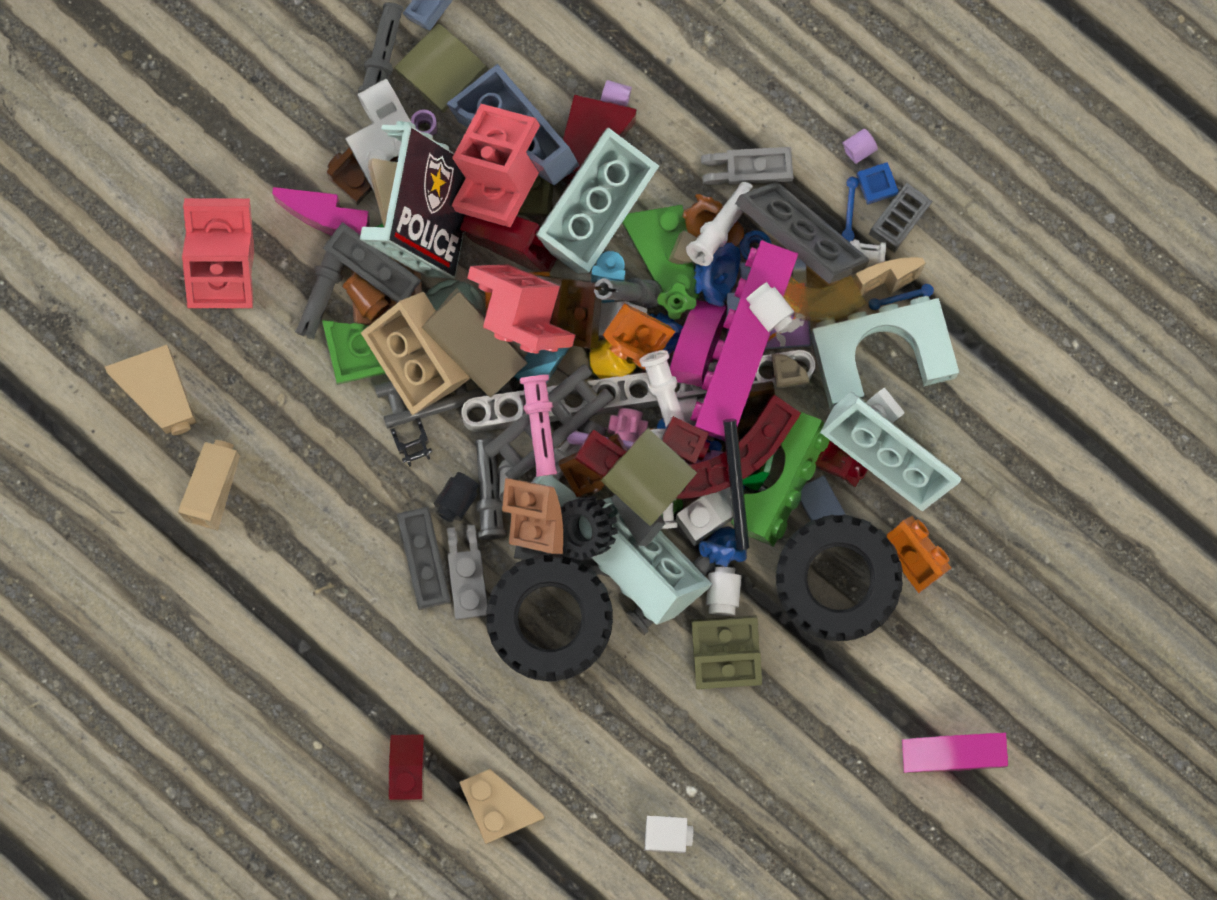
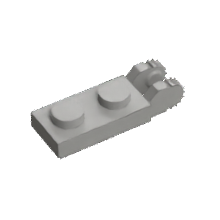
[701,147,793,185]
[447,525,487,620]

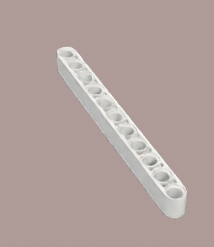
[461,350,815,432]

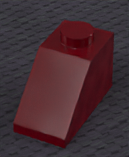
[389,734,424,802]

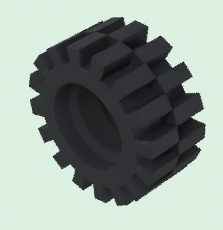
[560,496,618,560]

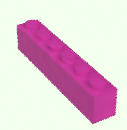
[690,240,798,441]

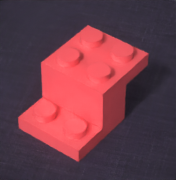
[452,104,540,227]
[182,198,254,308]
[467,264,575,354]

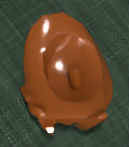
[682,194,744,246]

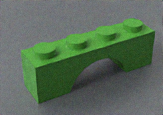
[731,411,830,547]

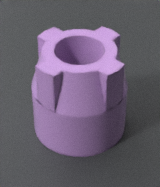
[600,80,632,107]
[411,110,437,135]
[842,129,878,164]

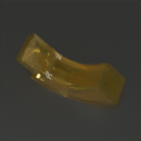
[783,275,867,322]

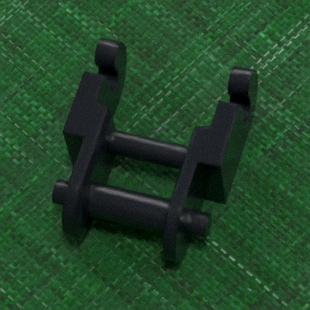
[390,419,432,467]

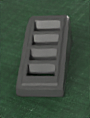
[869,183,933,253]

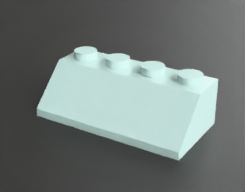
[536,128,659,274]
[820,391,962,511]
[579,497,712,625]

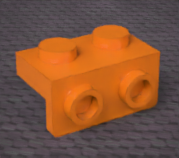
[603,303,675,370]
[886,516,952,593]

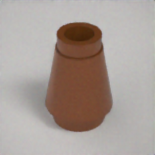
[342,273,390,322]

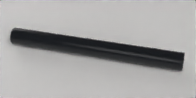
[723,418,750,550]

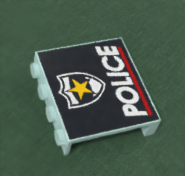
[360,121,466,279]

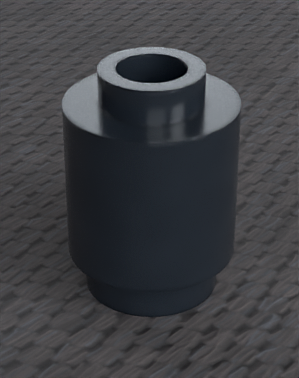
[433,472,479,523]

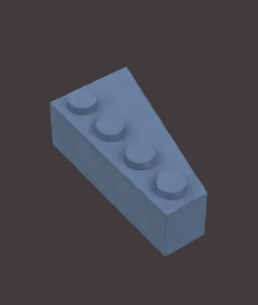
[447,64,580,185]

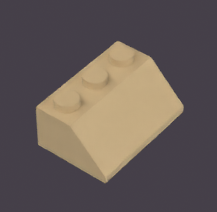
[361,292,470,415]

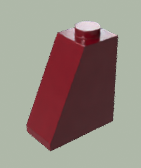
[562,95,637,184]
[460,215,557,272]

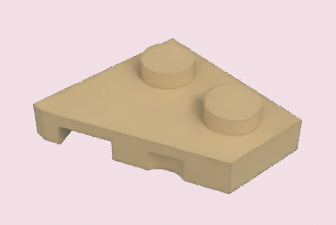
[459,769,545,844]

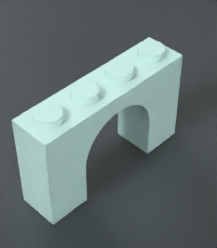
[811,296,959,410]

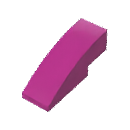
[272,187,370,235]
[670,300,727,387]
[902,733,1008,773]

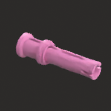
[519,375,557,477]

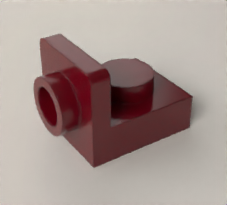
[661,416,710,464]
[815,441,868,487]

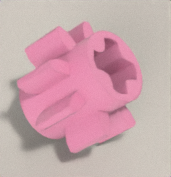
[608,408,648,442]

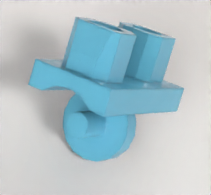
[591,251,625,303]

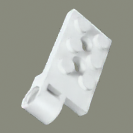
[345,79,411,192]

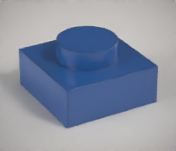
[856,162,899,205]

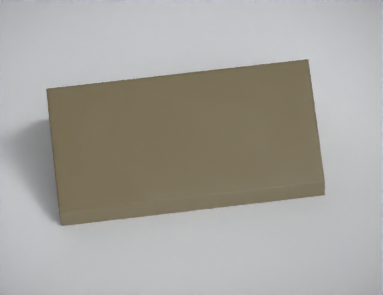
[422,288,527,398]

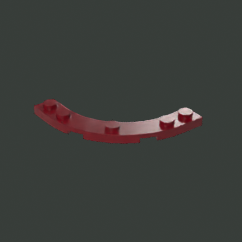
[574,395,801,499]

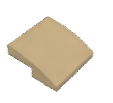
[850,257,926,299]

